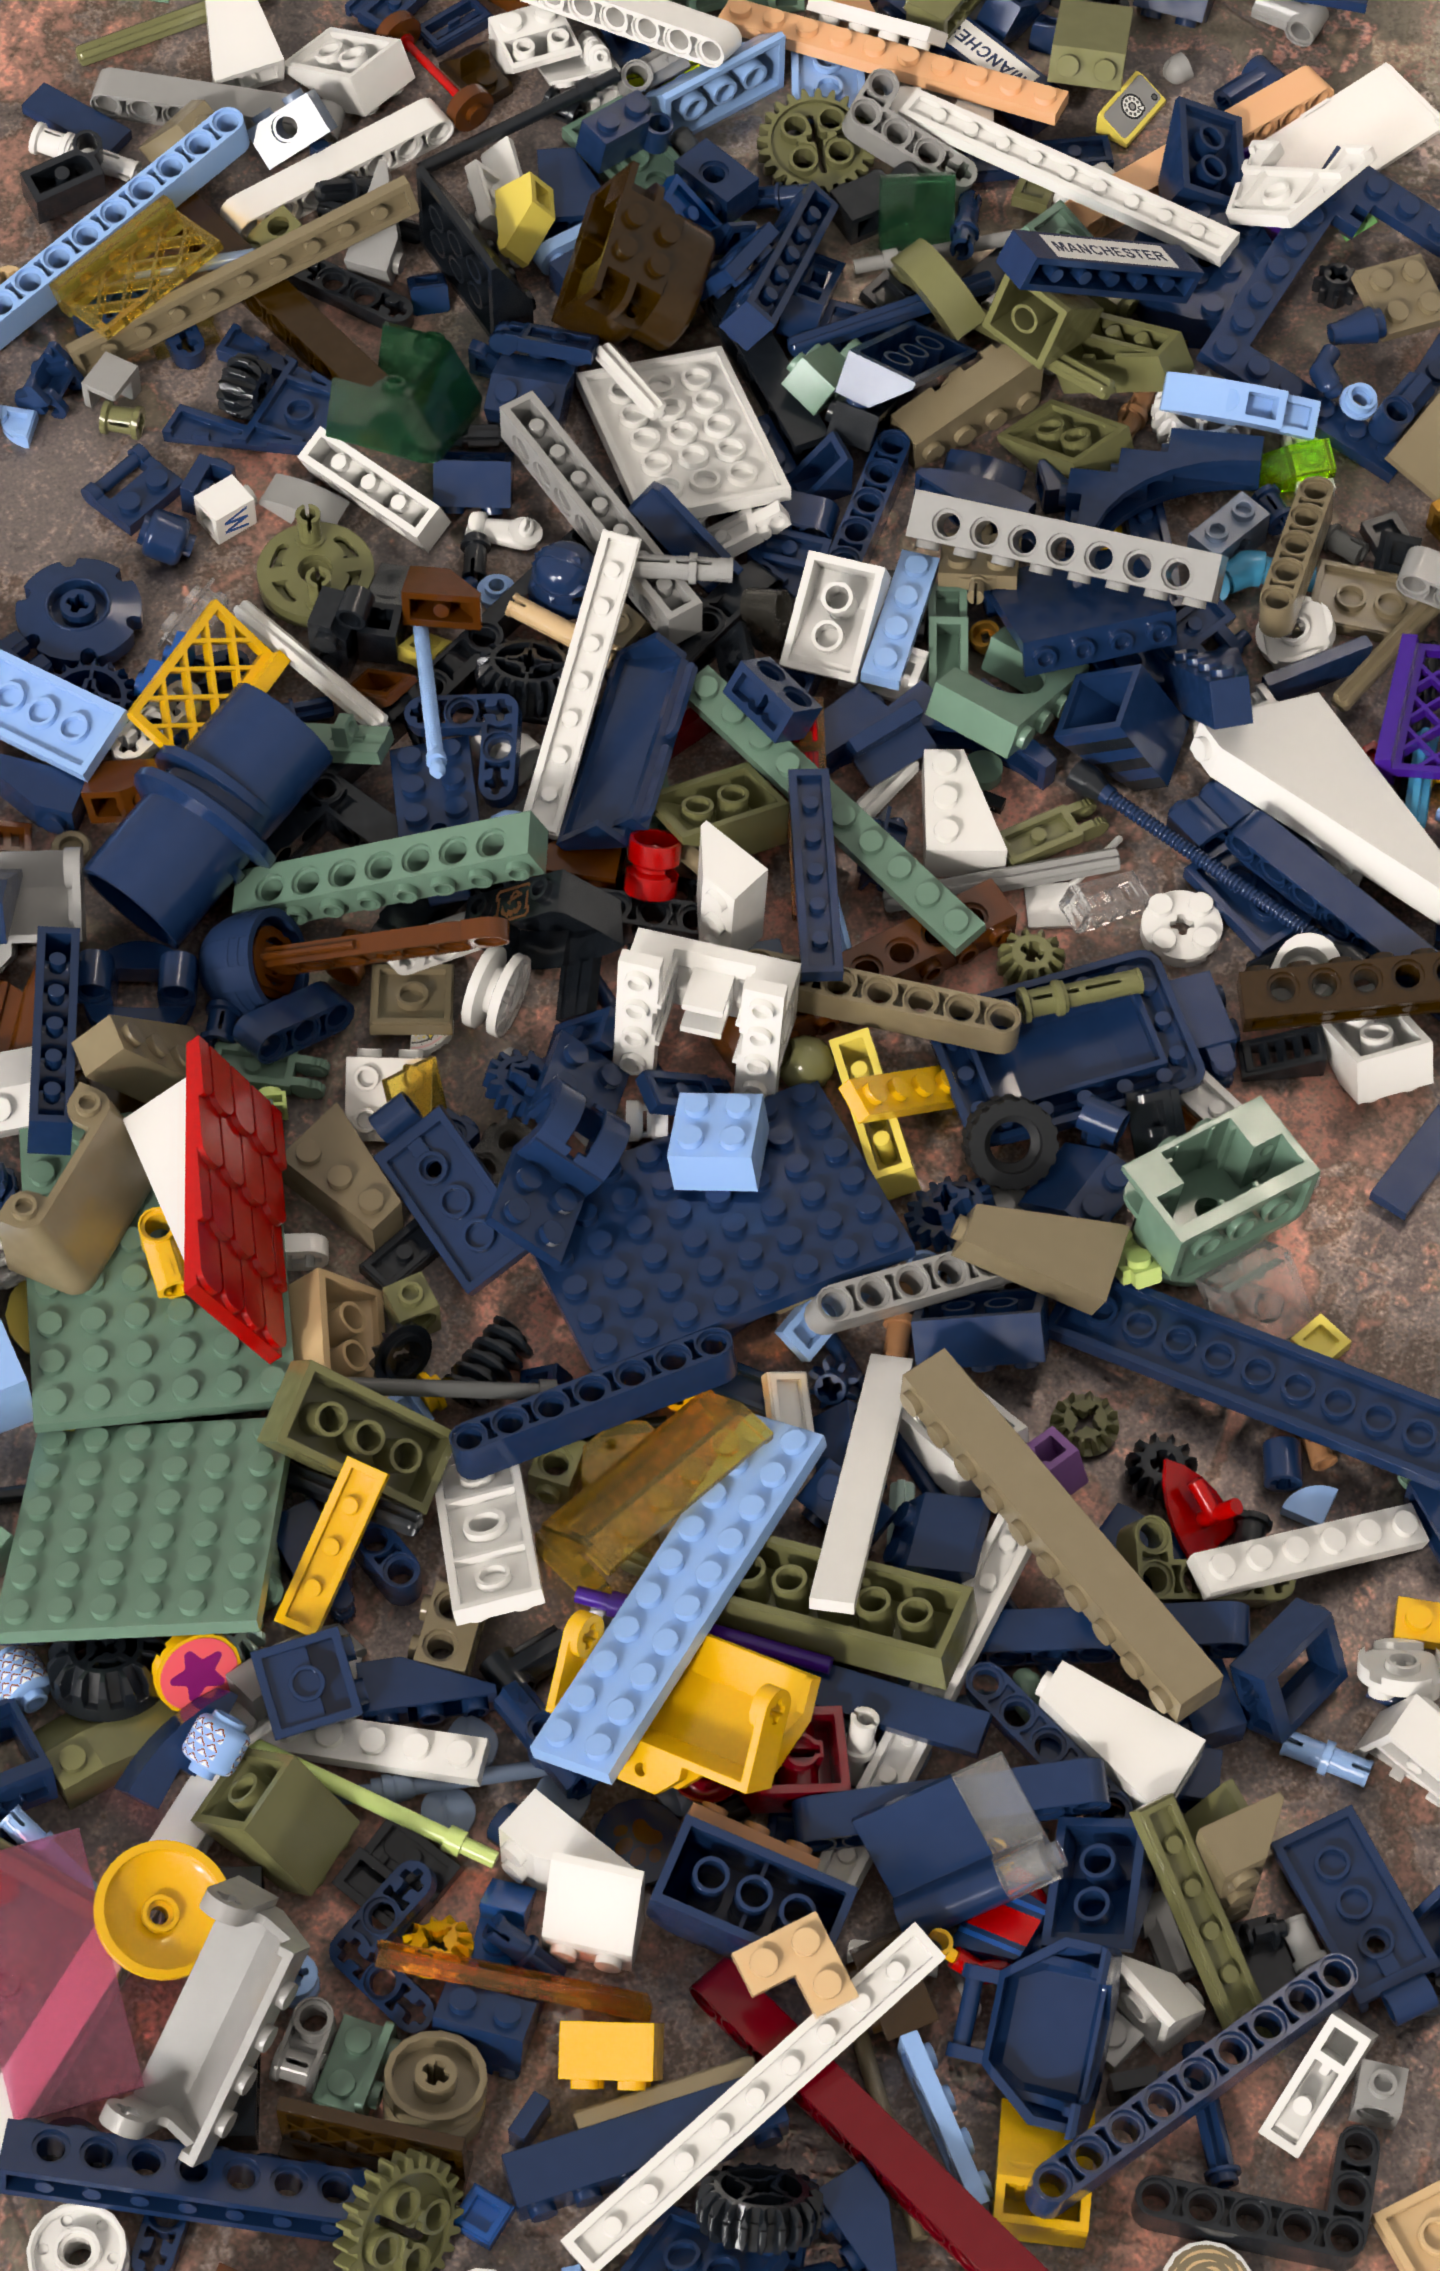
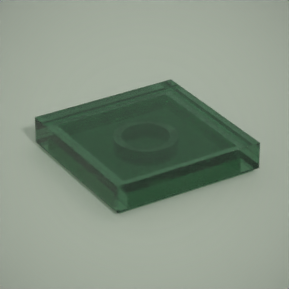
[878,172,956,252]

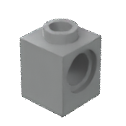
[1348,2058,1409,2131]

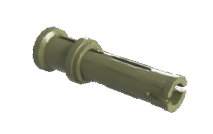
[1015,967,1144,1024]

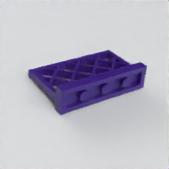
[1374,633,1440,785]

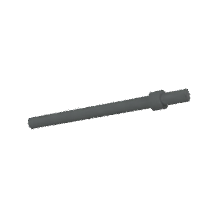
[347,1377,561,1400]

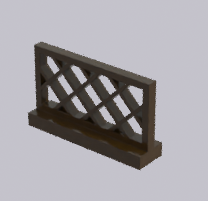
[276,2096,474,2202]

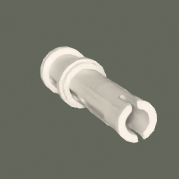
[28,122,142,182]

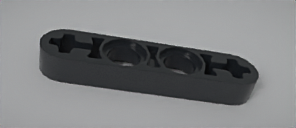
[287,260,414,334]

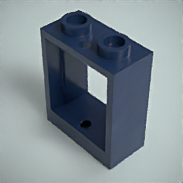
[1229,1597,1348,1744]
[0,1698,59,1821]

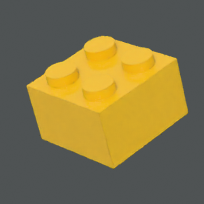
[558,2021,664,2091]

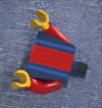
[928,1836,1047,1985]

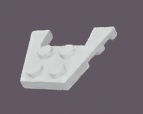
[1225,140,1377,228]

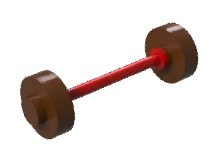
[375,10,494,132]

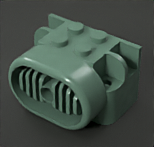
[1121,1095,1321,1287]

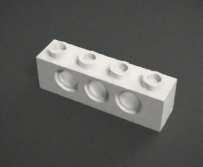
[298,426,451,553]

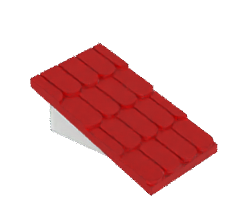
[123,1035,288,1364]

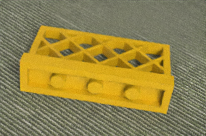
[127,599,291,749]

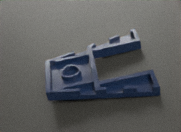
[162,323,352,455]

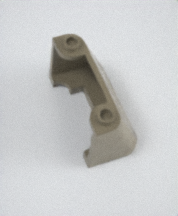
[0,1082,152,1295]

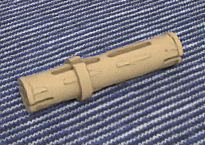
[505,593,621,669]

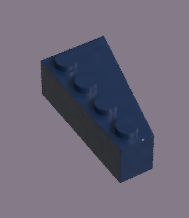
[1162,647,1253,730]

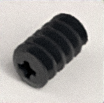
[441,1315,534,1409]

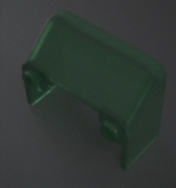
[325,321,482,463]

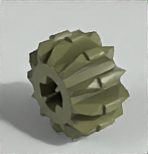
[996,926,1066,987]

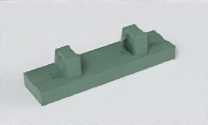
[304,713,394,765]

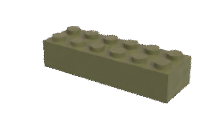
[715,1535,978,1690]

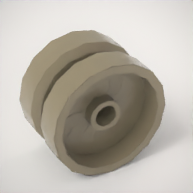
[382,2030,488,2145]

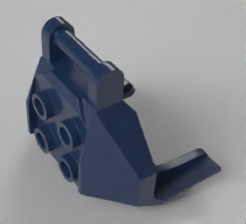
[945,1937,1122,2140]

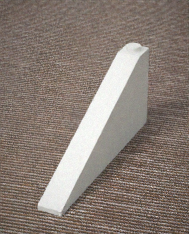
[1190,692,1440,925]

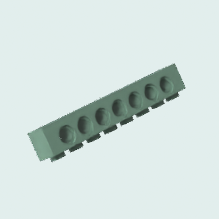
[232,810,549,925]

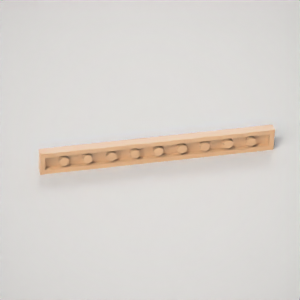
[718,0,1069,126]

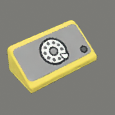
[1096,71,1166,148]

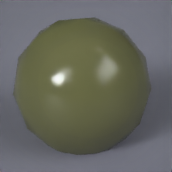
[780,1035,835,1087]

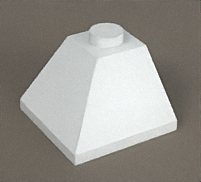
[1116,1955,1206,2058]

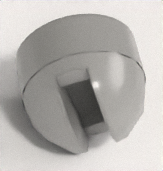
[1163,52,1194,85]

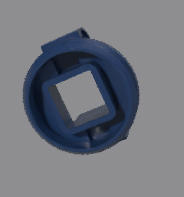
[77,941,199,1027]

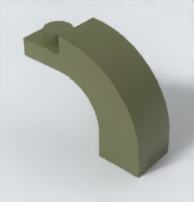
[890,237,986,340]

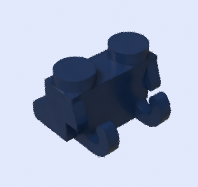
[15,341,84,419]

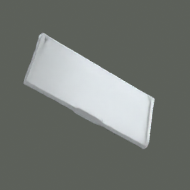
[1264,62,1440,172]

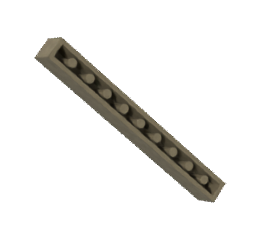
[900,1348,1224,1723]

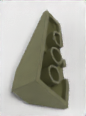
[33,1699,178,1810]

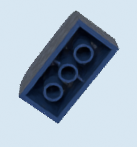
[646,1814,858,1986]

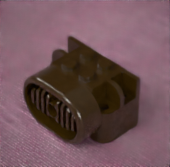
[551,161,716,351]

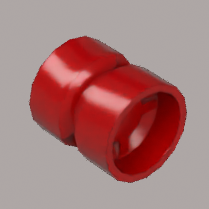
[624,829,682,902]

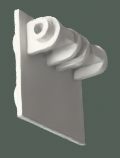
[537,30,621,88]

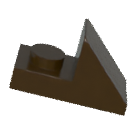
[439,41,513,105]

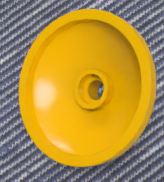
[93,1840,226,1981]

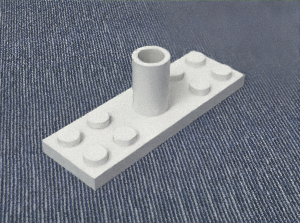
[435,1453,545,1626]

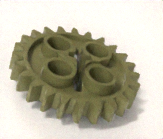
[757,88,875,196]
[333,2148,464,2271]

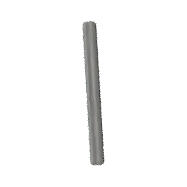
[882,847,1121,913]

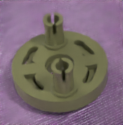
[256,504,375,628]

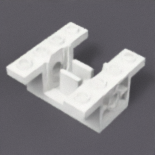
[613,927,801,1098]

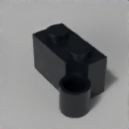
[20,130,106,225]
[830,162,929,245]
[307,585,375,679]

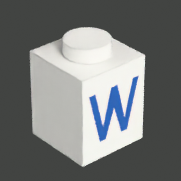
[194,474,258,545]

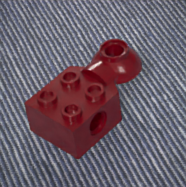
[677,1706,851,1814]

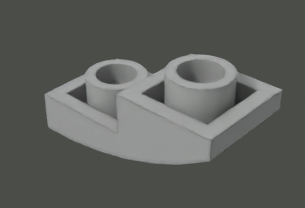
[258,473,350,524]

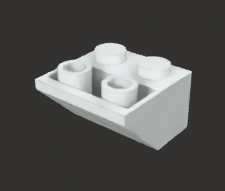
[488,5,582,74]

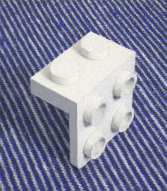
[345,1048,433,1142]

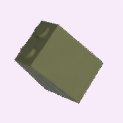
[1047,0,1134,91]
[981,273,1104,371]
[190,1748,360,1896]

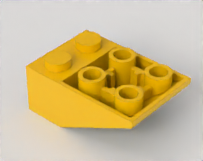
[991,2098,1095,2249]

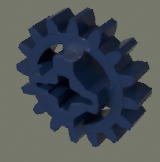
[482,1049,548,1125]
[904,1175,997,1252]

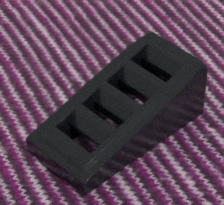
[1236,1026,1327,1082]

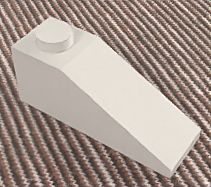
[1258,2009,1379,2159]

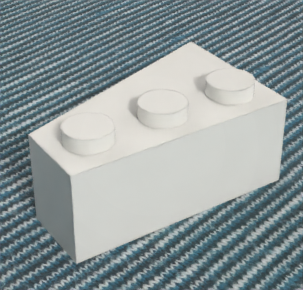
[921,749,1008,877]

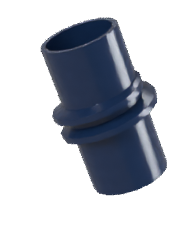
[82,683,333,949]

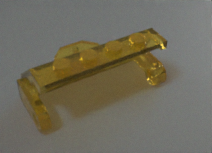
[535,1390,773,1594]

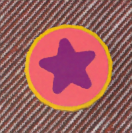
[151,1634,241,1712]

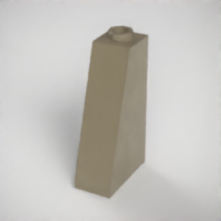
[950,1204,1130,1316]

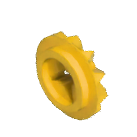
[400,1914,474,1979]

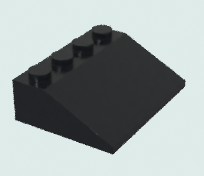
[416,166,536,337]

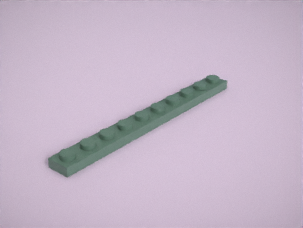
[687,665,986,957]

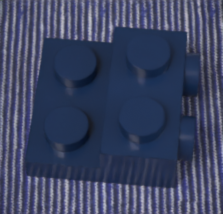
[250,1626,370,1741]

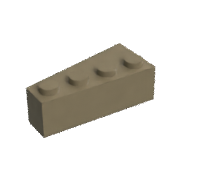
[889,343,1044,470]
[71,1014,197,1103]

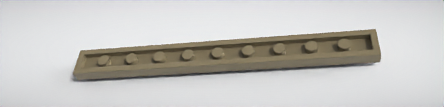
[65,175,420,378]

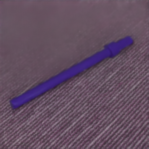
[574,1585,834,1675]

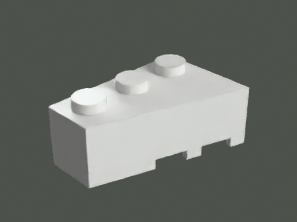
[1352,1693,1440,1808]

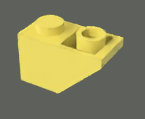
[495,172,556,268]

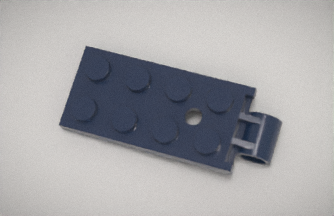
[389,735,480,907]
[368,1091,530,1296]
[1270,1805,1440,2027]

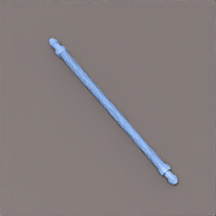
[411,625,447,779]

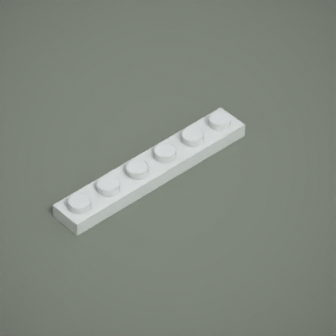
[1186,1503,1430,1601]
[229,1701,491,1787]

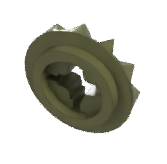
[1050,1391,1120,1457]

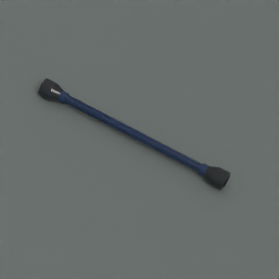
[1065,759,1371,960]

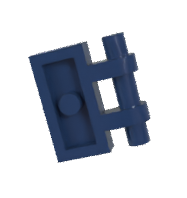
[1161,598,1252,658]

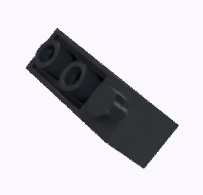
[356,563,410,666]

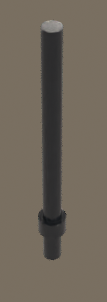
[416,67,622,173]

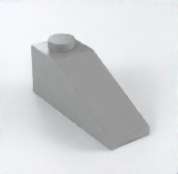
[344,159,406,286]

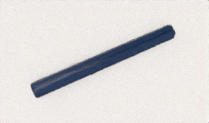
[787,270,995,358]

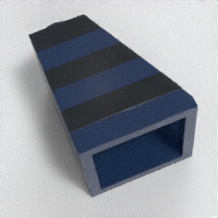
[1053,664,1189,791]

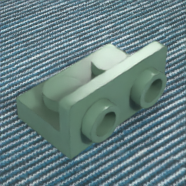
[311,2014,402,2116]

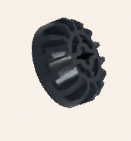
[46,1637,167,1722]

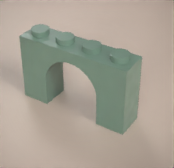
[925,626,1090,759]

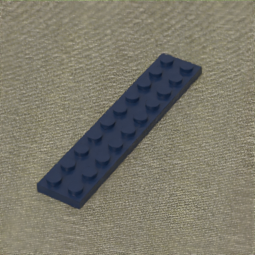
[1049,1276,1440,1491]

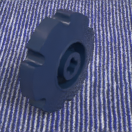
[15,558,144,670]

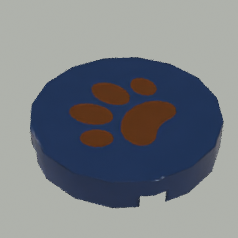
[595,1799,680,1888]

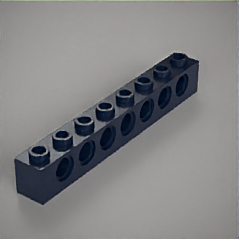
[0,2118,381,2242]

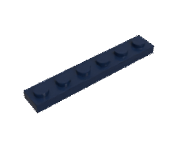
[788,768,844,982]

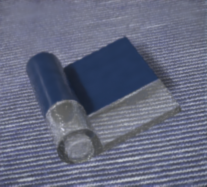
[852,1751,1068,1937]

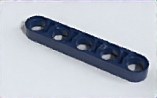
[965,1662,1133,1819]

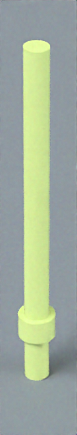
[248,1739,500,1869]

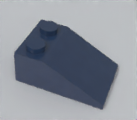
[1158,96,1244,207]
[1041,1817,1156,1953]

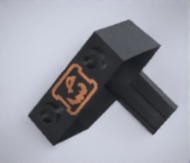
[464,869,624,1022]

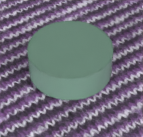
[967,750,1003,791]

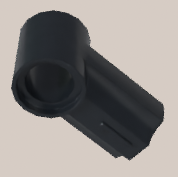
[479,1625,563,1696]

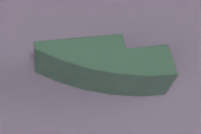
[927,584,968,689]

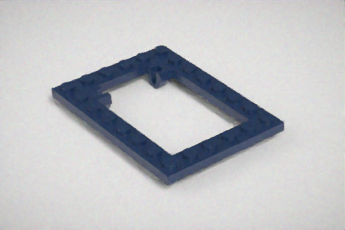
[1196,145,1440,484]

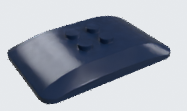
[929,950,1205,1147]

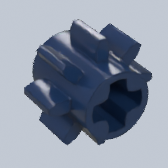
[809,1355,863,1409]

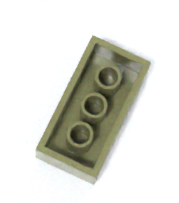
[257,1360,452,1515]

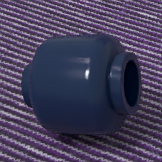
[136,509,197,565]

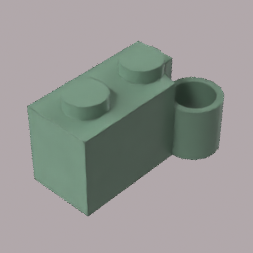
[781,338,862,416]

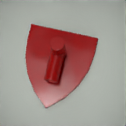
[1162,1458,1243,1559]

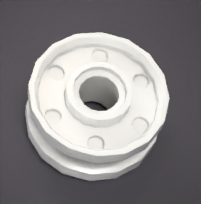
[461,946,531,1038]
[26,2204,132,2271]

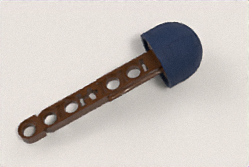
[198,908,510,1016]

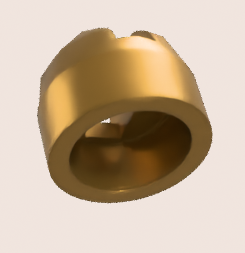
[969,620,1000,655]

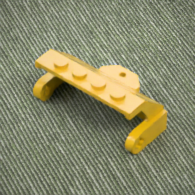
[545,1609,821,1795]

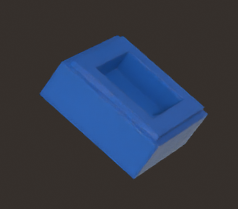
[454,2183,515,2251]

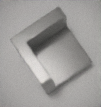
[81,351,142,408]

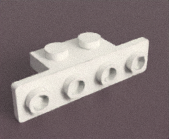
[465,136,542,268]

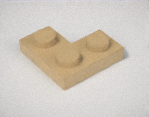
[731,1911,859,2019]

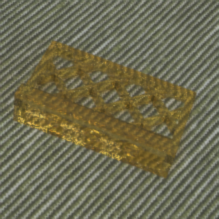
[49,194,224,340]

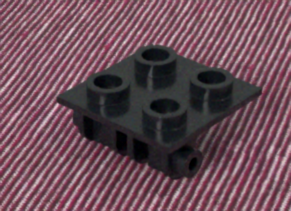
[1204,1913,1297,2022]

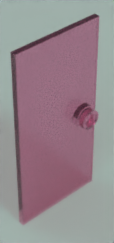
[0,1828,145,2120]

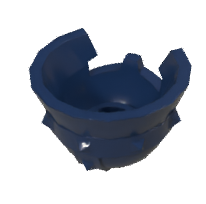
[527,540,595,620]

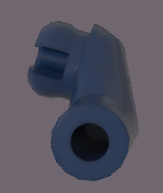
[1309,344,1343,399]

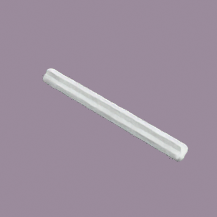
[233,600,390,726]

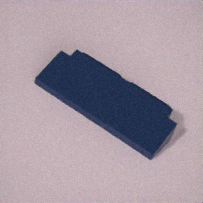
[556,632,698,851]

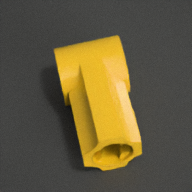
[138,1207,185,1300]

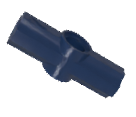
[493,1680,600,1801]

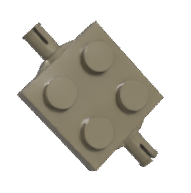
[938,524,1022,605]

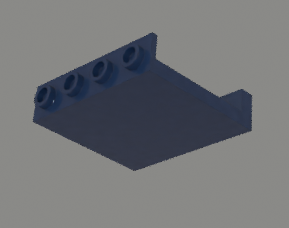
[983,549,1177,677]

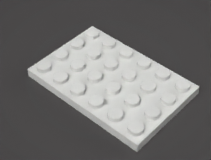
[576,346,791,529]

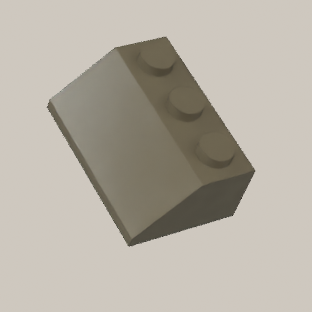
[1195,1791,1284,1924]

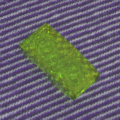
[1259,438,1337,492]

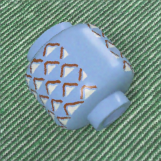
[0,1646,50,1713]
[182,1709,250,1781]

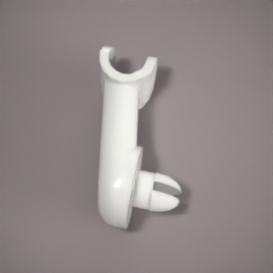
[465,511,543,551]

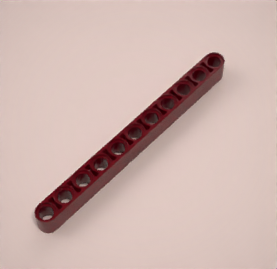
[689,1957,1049,2271]

